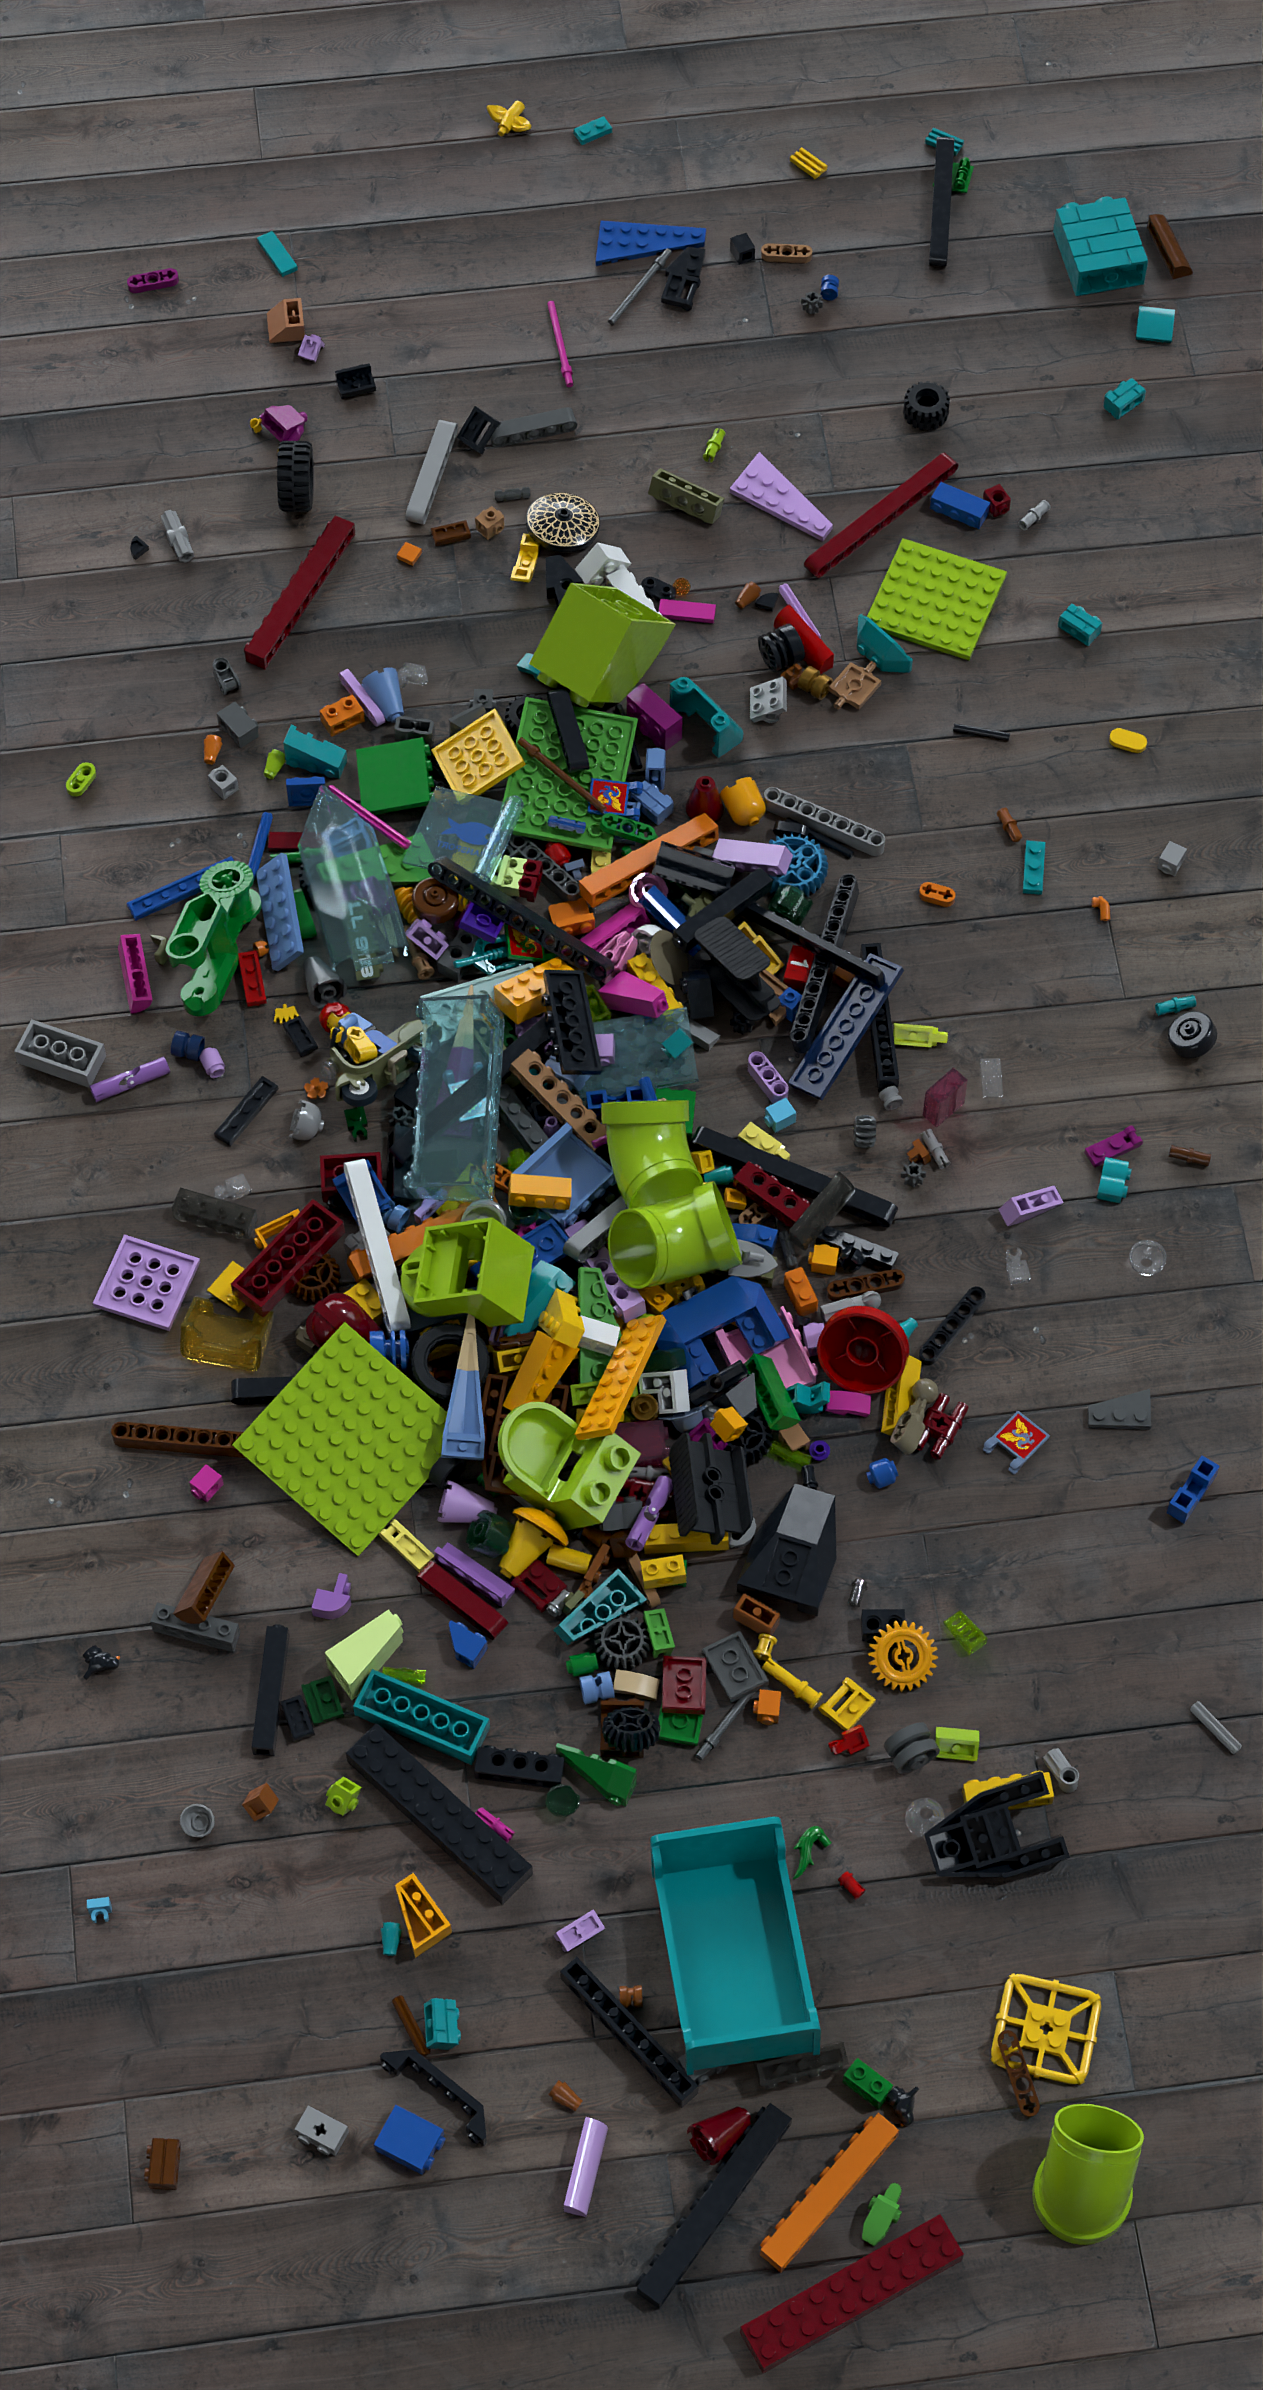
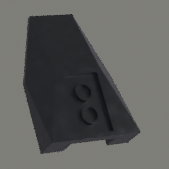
[737,1484,837,1617]

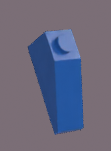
[732,1223,778,1255]

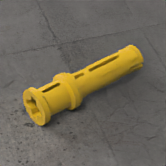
[762,1658,823,1709]

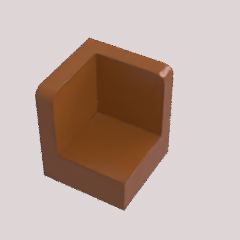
[242,1783,279,1822]

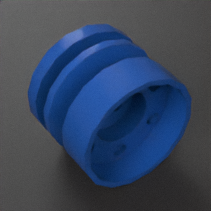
[369,1330,409,1373]

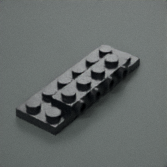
[541,970,602,1075]

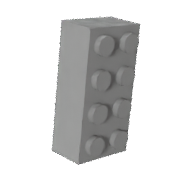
[14,1019,106,1088]

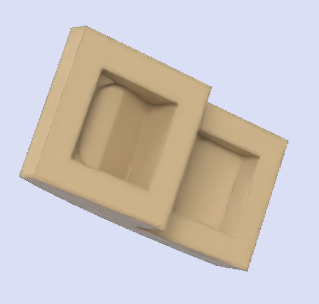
[613,1669,660,1701]

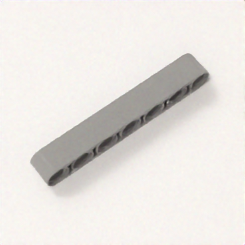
[406,420,458,524]
[764,787,885,856]

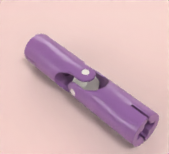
[89,1056,170,1102]
[625,1476,673,1551]

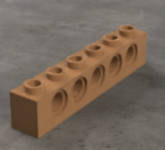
[509,1048,606,1153]

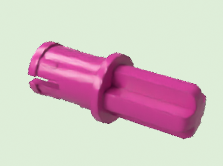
[475,1808,515,1843]

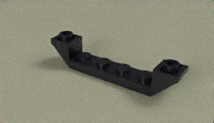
[380,2049,487,2146]

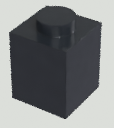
[730,233,755,265]

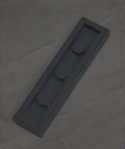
[214,1076,279,1146]

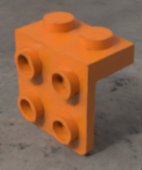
[548,898,595,936]

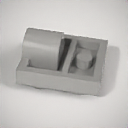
[750,677,787,723]

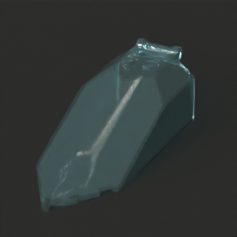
[298,785,409,973]

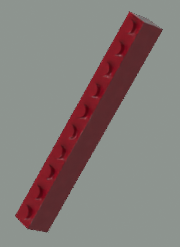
[244,515,356,670]

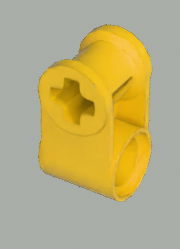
[343,1026,378,1064]

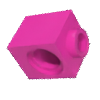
[189,1464,224,1502]

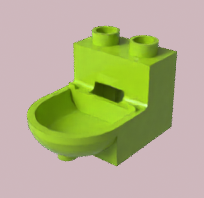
[400,1217,535,1327]
[498,1402,641,1531]

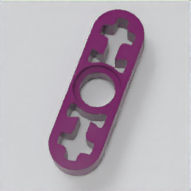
[127,268,179,293]

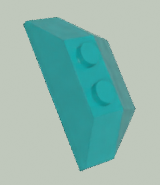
[857,614,913,673]

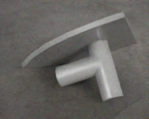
[728,1239,778,1278]

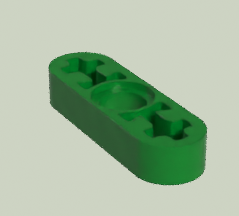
[599,813,655,845]

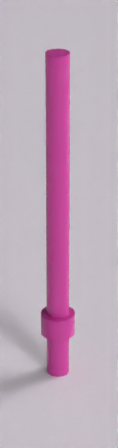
[547,301,573,387]

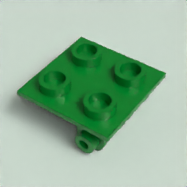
[933,157,974,193]

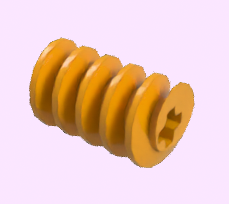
[391,887,421,925]

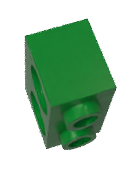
[842,2058,893,2110]

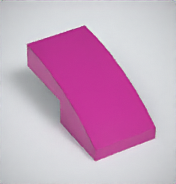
[825,1391,871,1417]

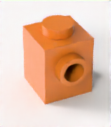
[753,1689,781,1725]

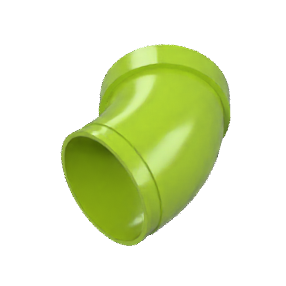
[601,1100,703,1209]
[608,1181,742,1289]
[1032,2104,1144,2245]

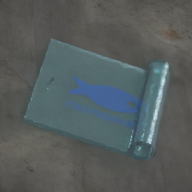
[403,786,524,883]

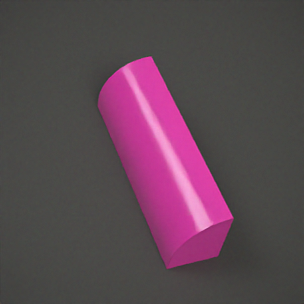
[580,903,651,960]
[118,934,153,1014]

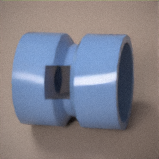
[381,1201,410,1233]
[579,1671,615,1705]

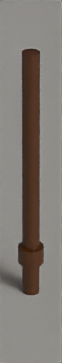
[517,737,607,813]

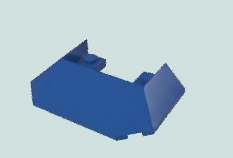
[655,1276,791,1390]

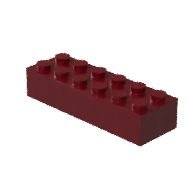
[231,1199,345,1318]

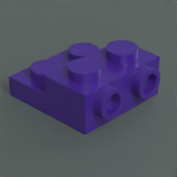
[458,902,505,944]

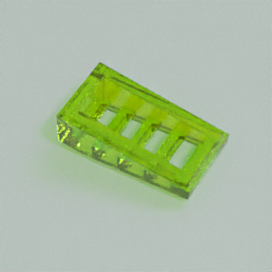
[943,1610,988,1655]

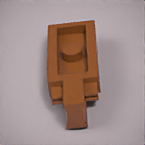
[579,1543,612,1600]

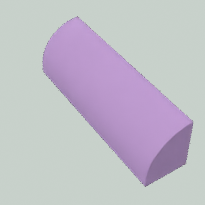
[564,2117,608,2217]

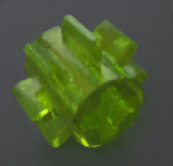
[507,1148,531,1171]

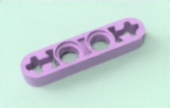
[338,669,385,727]

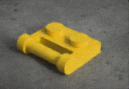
[818,1677,876,1731]

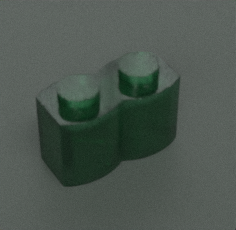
[642,1347,686,1373]

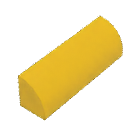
[881,1355,922,1436]

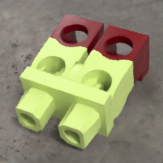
[486,855,543,903]

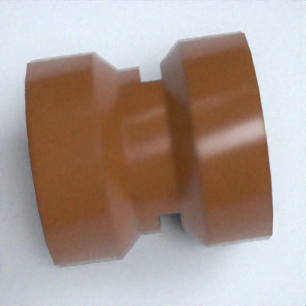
[619,1985,643,2008]

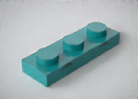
[1023,840,1046,895]

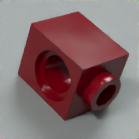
[983,484,1011,517]

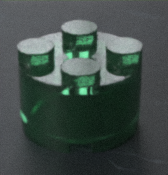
[768,884,813,926]
[466,1510,514,1559]

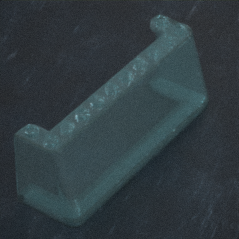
[404,994,504,1202]

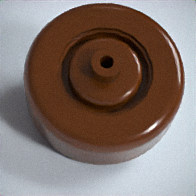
[412,877,459,924]

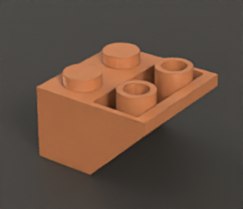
[267,298,305,343]

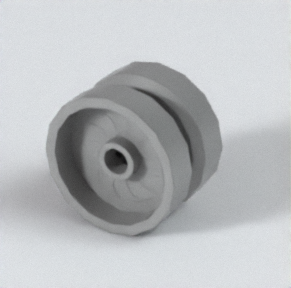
[461,1199,507,1226]

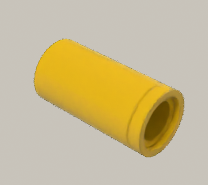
[546,1543,593,1575]

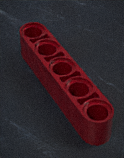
[416,1561,508,1640]

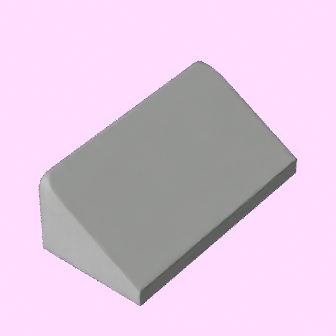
[676,1017,720,1051]

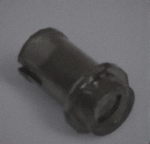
[847,1578,868,1607]

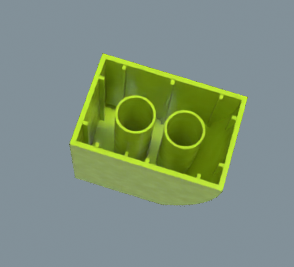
[529,583,676,708]

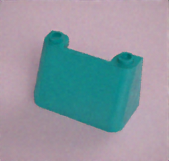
[670,677,743,758]

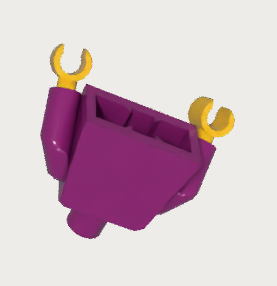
[250,405,308,442]

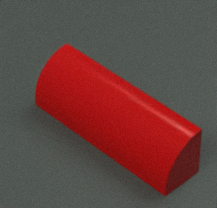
[773,604,834,675]

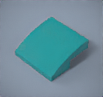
[1136,306,1175,343]

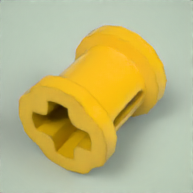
[753,1633,777,1661]

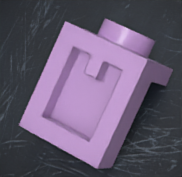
[298,334,325,362]

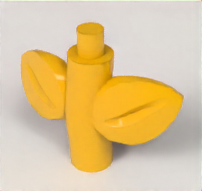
[486,101,531,136]

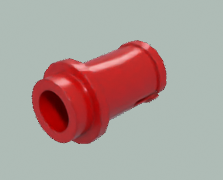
[838,1871,866,1900]

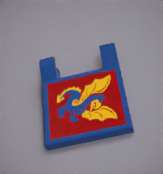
[588,778,643,821]

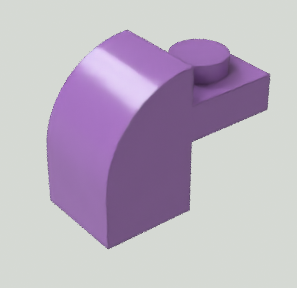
[312,1573,351,1619]

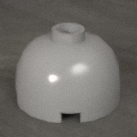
[289,1099,324,1141]

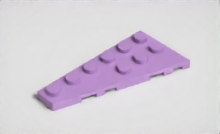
[730,452,833,541]

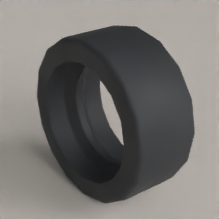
[428,1457,467,1490]

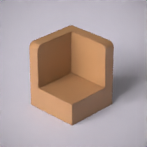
[779,1423,810,1452]

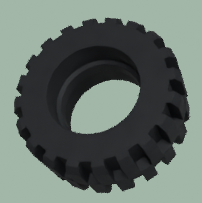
[277,441,314,512]

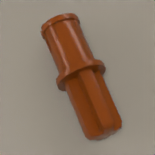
[997,807,1023,842]

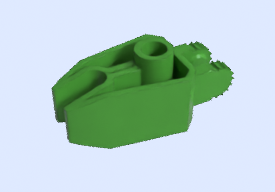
[862,2183,902,2246]

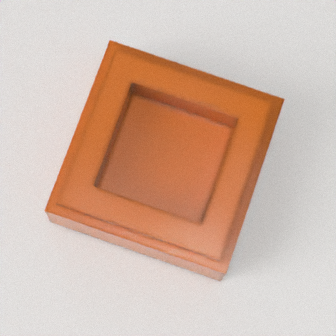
[397,542,422,566]

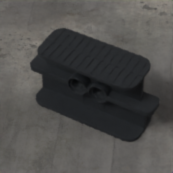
[695,917,780,1022]
[669,1432,753,1545]

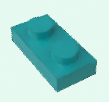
[573,116,612,145]

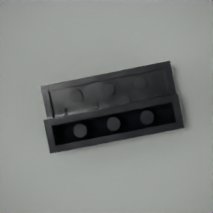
[652,841,735,896]

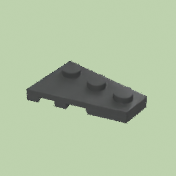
[1088,1389,1151,1430]

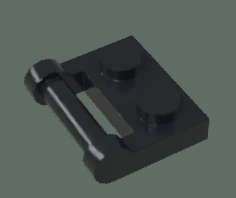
[661,271,701,311]
[457,406,501,455]

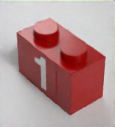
[783,945,815,992]

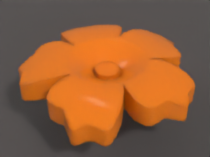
[304,1077,329,1099]

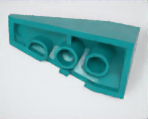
[503,1260,576,1336]

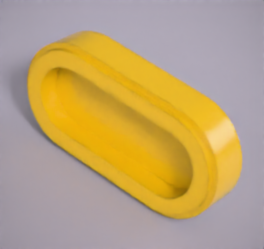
[1109,728,1147,753]

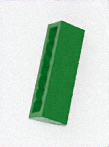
[744,1353,801,1430]

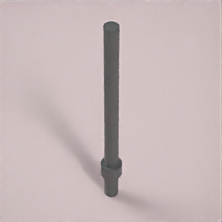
[608,248,672,325]
[696,1658,778,1760]

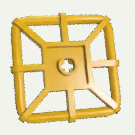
[991,1973,1102,2085]

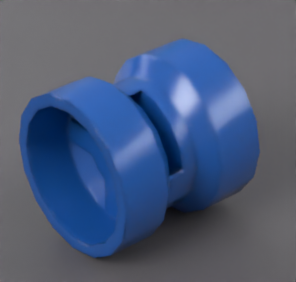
[820,275,839,300]

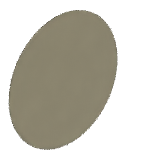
[650,930,688,985]

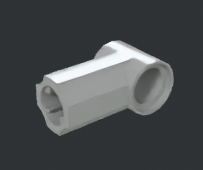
[1042,1748,1079,1793]

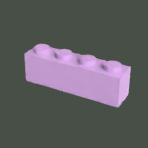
[712,838,793,876]

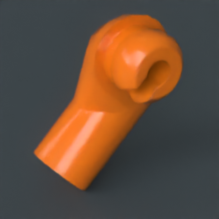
[1092,896,1110,921]

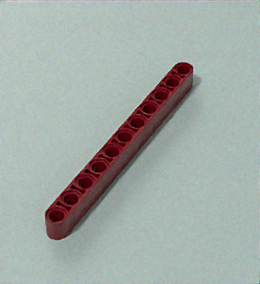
[804,452,959,578]

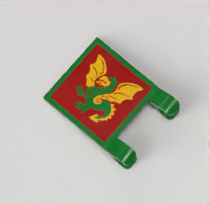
[504,923,558,963]

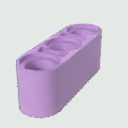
[748,1051,788,1104]

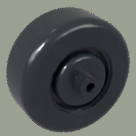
[1168,1011,1217,1059]

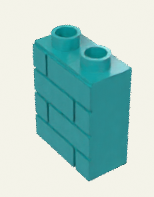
[1053,196,1148,296]

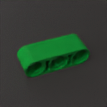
[293,888,317,940]

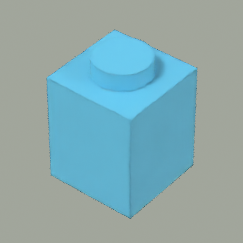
[764,1098,796,1133]

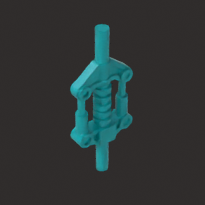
[453,934,525,975]

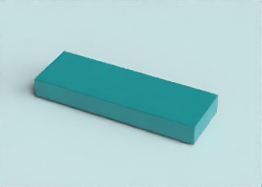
[257,231,298,277]

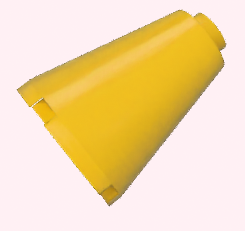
[499,1518,553,1579]

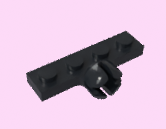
[816,1225,899,1272]

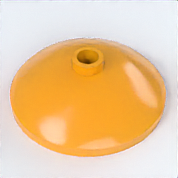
[513,1507,569,1547]

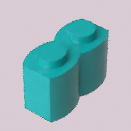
[1097,1157,1132,1203]

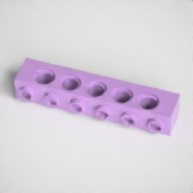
[564,1219,647,1323]

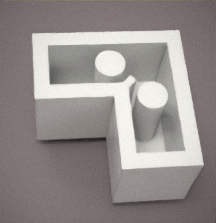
[575,542,631,586]
[639,1369,690,1414]

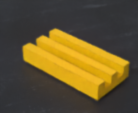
[790,147,827,179]

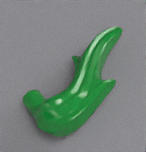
[793,1826,831,1879]

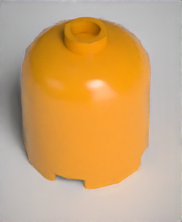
[720,777,766,826]

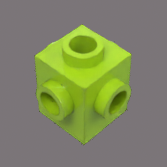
[325,1776,362,1816]

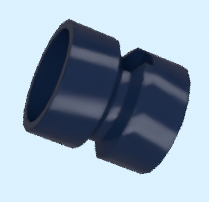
[171,1030,205,1062]

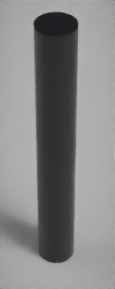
[953,723,1010,741]

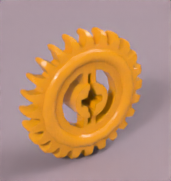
[868,1620,938,1692]

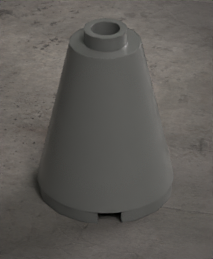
[303,956,347,1009]

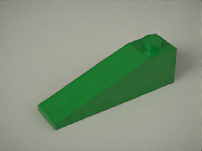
[556,1743,637,1807]

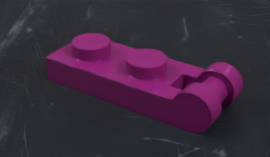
[1084,1125,1143,1168]

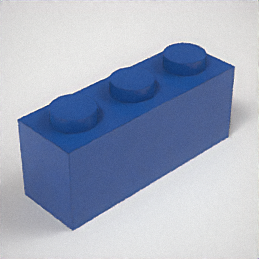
[930,482,990,529]

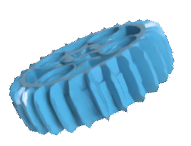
[768,833,828,900]

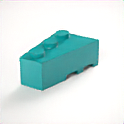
[283,724,347,779]

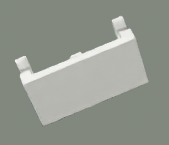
[578,1316,620,1356]

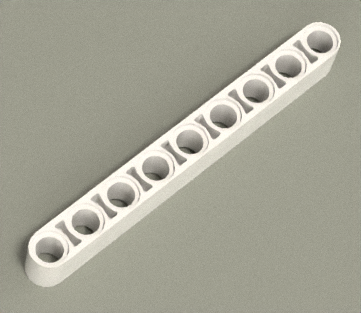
[344,1159,411,1333]

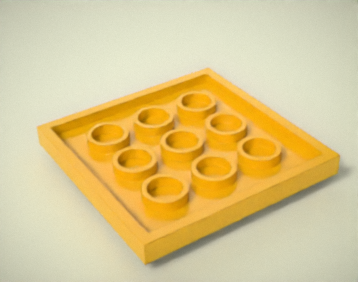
[431,708,526,806]

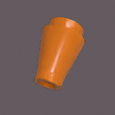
[204,735,222,765]

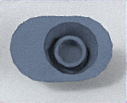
[658,1406,706,1434]

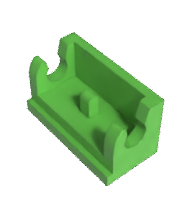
[643,1608,675,1658]

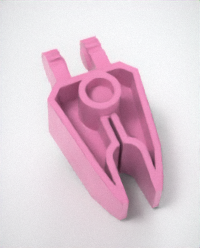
[599,931,638,984]

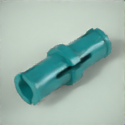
[1155,995,1196,1016]

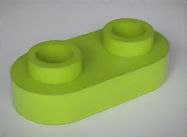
[66,762,96,797]

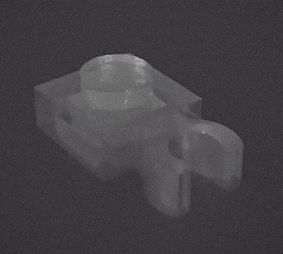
[1006,1248,1031,1285]

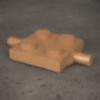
[829,661,881,710]

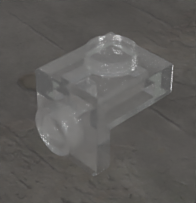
[397,662,428,688]

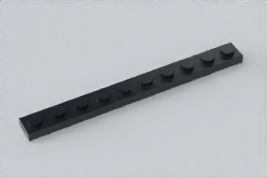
[740,902,885,988]

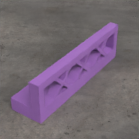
[434,1542,515,1607]

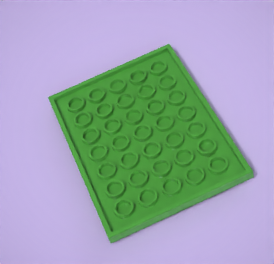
[497,697,638,853]

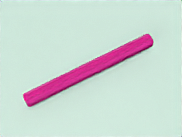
[326,785,411,850]

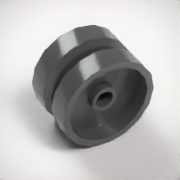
[884,1722,940,1774]

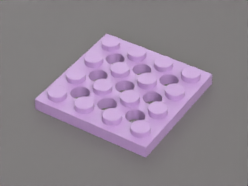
[93,1235,200,1331]

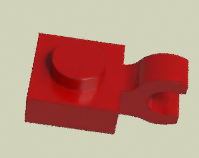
[828,1725,870,1755]

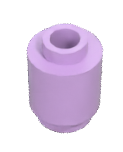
[199,1048,225,1078]

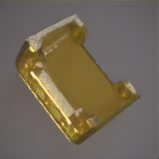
[180,1296,274,1371]

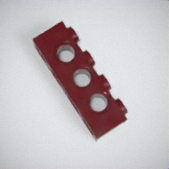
[733,1161,812,1232]

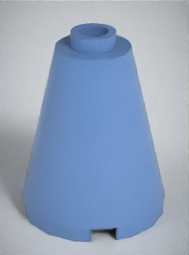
[362,668,404,723]

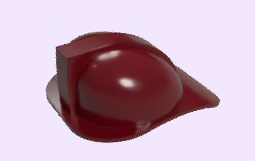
[306,1293,388,1348]

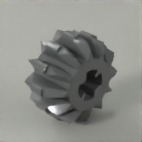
[853,1115,876,1148]

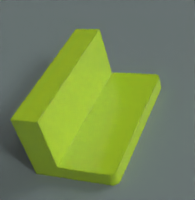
[935,1727,979,1761]

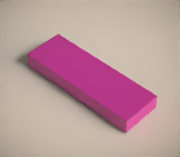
[659,599,716,624]

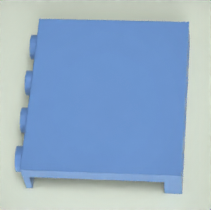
[512,1123,616,1229]

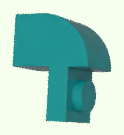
[786,1381,830,1414]

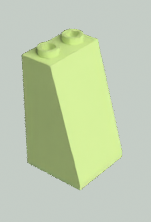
[325,1610,403,1700]

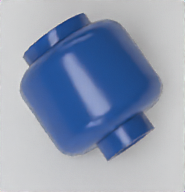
[866,1458,899,1488]

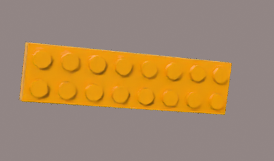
[574,1314,667,1441]

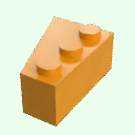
[395,1873,452,1958]

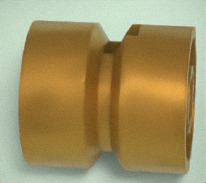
[798,666,833,700]
[631,1393,660,1423]

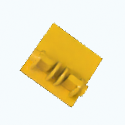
[207,1261,246,1312]

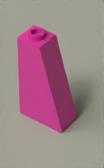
[598,971,669,1018]

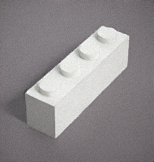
[606,567,662,615]

